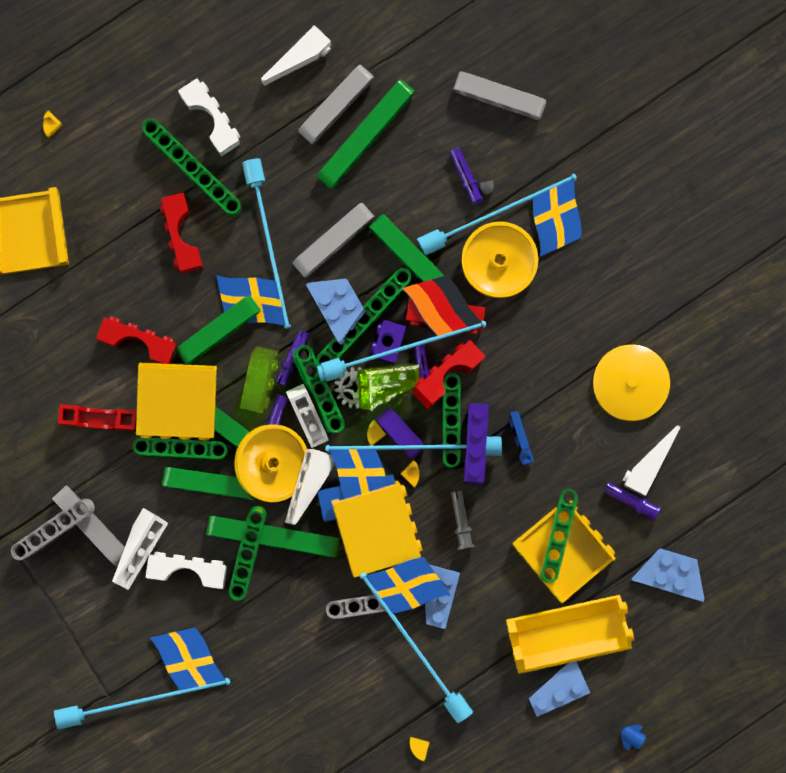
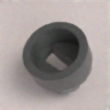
[478,180,494,194]

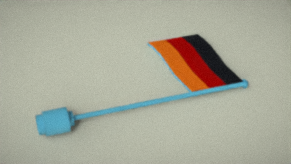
[317,275,486,382]

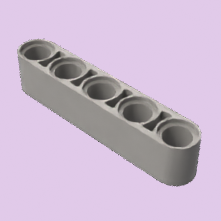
[298,65,375,144]
[453,72,547,120]
[292,203,375,278]
[52,485,125,567]
[11,499,95,560]
[326,595,386,619]

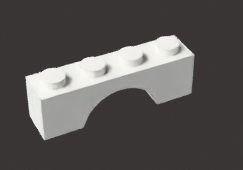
[178,79,240,156]
[146,552,227,589]

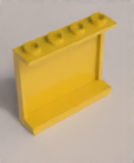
[0,187,69,275]
[136,363,217,440]
[331,481,422,578]
[512,499,616,604]

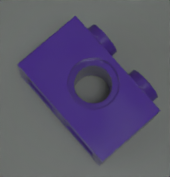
[370,320,406,365]

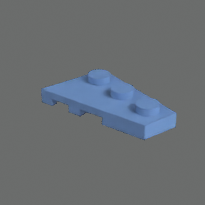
[425,565,460,629]
[529,661,590,717]

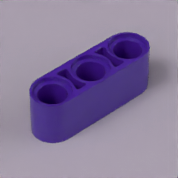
[375,407,424,460]

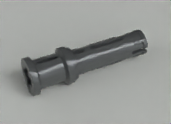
[450,491,475,551]

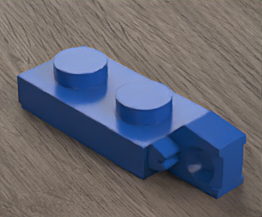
[508,411,534,465]

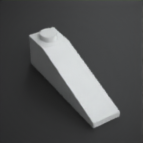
[261,25,331,85]
[623,426,680,497]
[285,449,334,525]
[113,508,168,590]

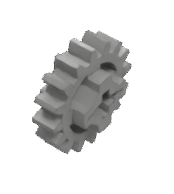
[334,367,376,409]

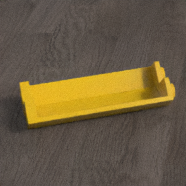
[506,595,634,674]

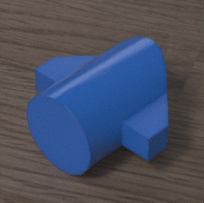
[621,724,646,751]

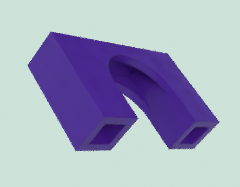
[463,403,489,486]

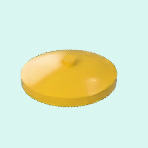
[462,222,538,298]
[593,345,670,422]
[235,425,307,502]

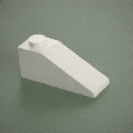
[286,384,329,448]

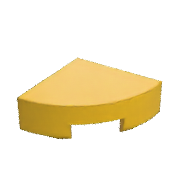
[43,110,62,138]
[367,420,386,446]
[400,460,420,487]
[410,737,429,761]

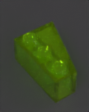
[240,346,279,413]
[357,363,419,410]

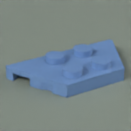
[306,279,365,345]
[631,549,704,602]

